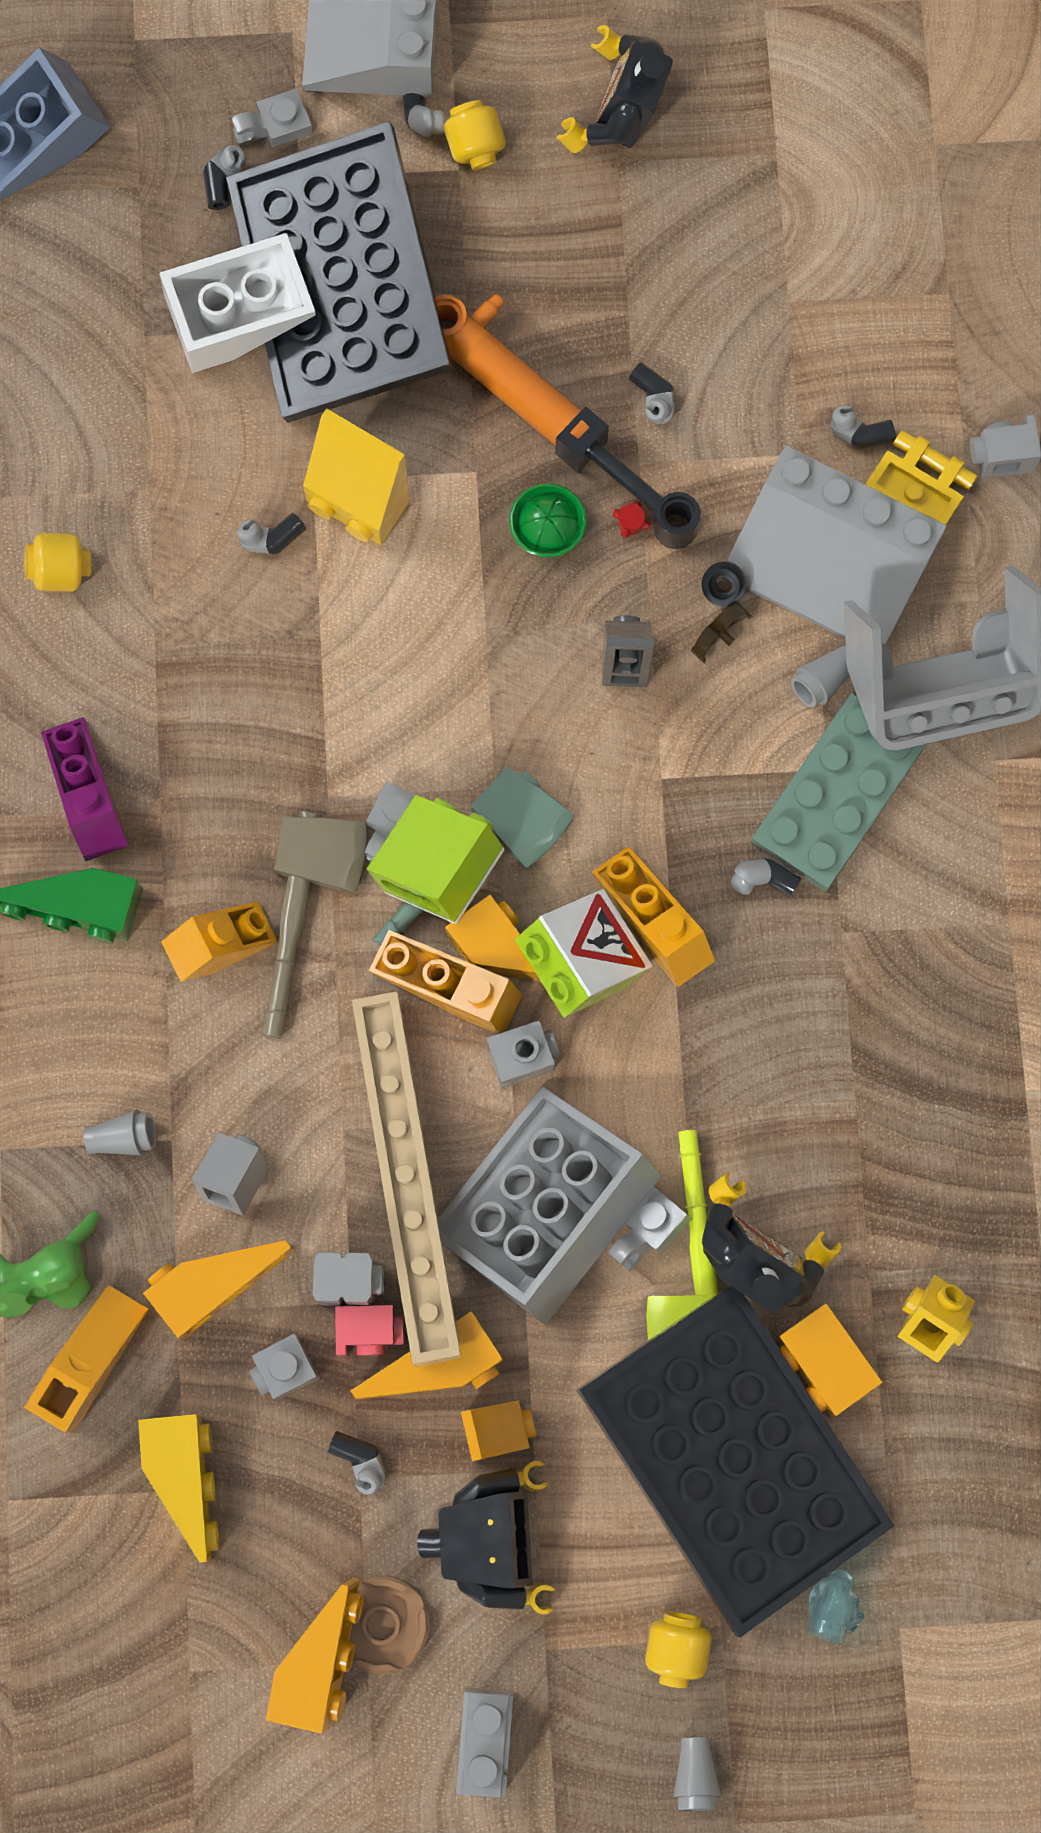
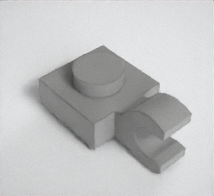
[231,89,312,147]
[365,782,415,862]
[608,1186,692,1271]

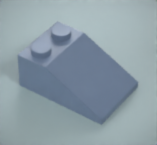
[0,47,110,201]

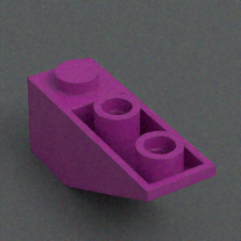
[41,717,129,862]

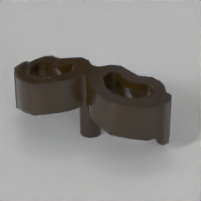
[691,603,753,664]

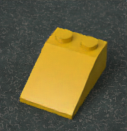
[303,408,410,545]

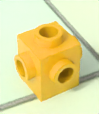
[897,1275,975,1363]

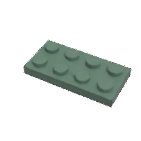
[750,693,926,892]

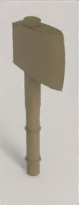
[263,811,367,1039]

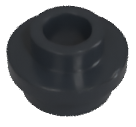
[702,561,747,607]

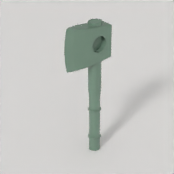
[372,766,574,947]

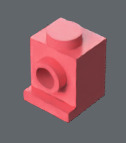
[335,1305,404,1357]

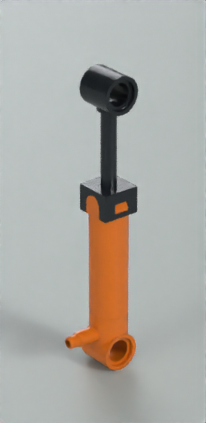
[436,294,701,549]

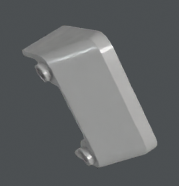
[844,566,1041,751]

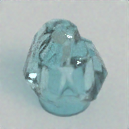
[807,1570,864,1645]

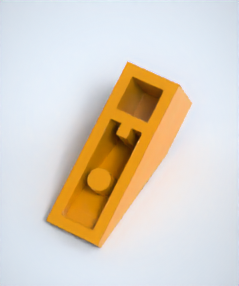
[143,1240,295,1340]
[351,1311,503,1400]
[461,1400,536,1462]

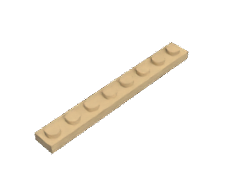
[352,991,462,1367]

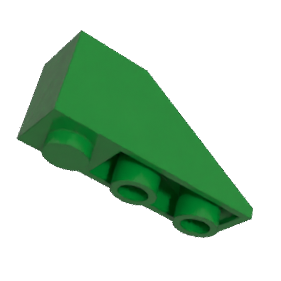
[0,868,143,944]

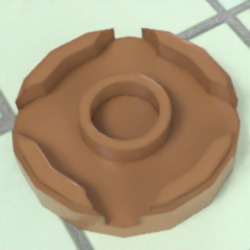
[349,1575,429,1675]

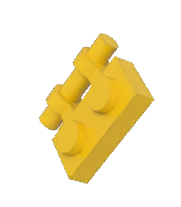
[865,430,978,525]

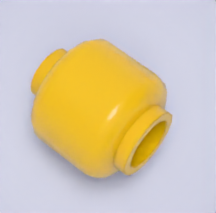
[444,100,506,170]
[24,533,91,592]
[645,1611,712,1688]

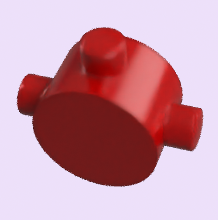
[612,501,651,538]

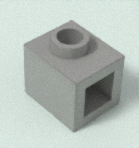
[486,1020,560,1088]
[192,1132,269,1216]
[249,1333,320,1401]

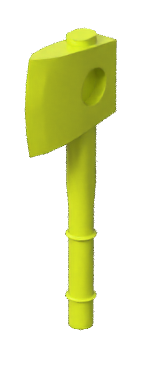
[646,1130,718,1340]

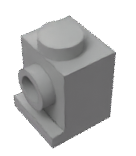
[970,414,1041,479]

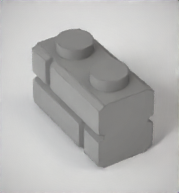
[312,1252,385,1307]
[456,1688,513,1798]

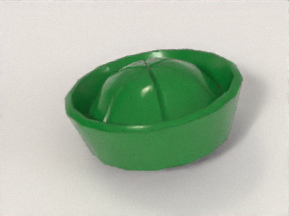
[509,483,587,558]

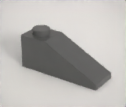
[602,615,654,687]

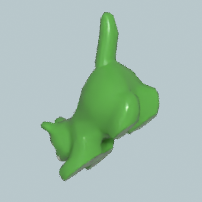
[0,1211,99,1318]

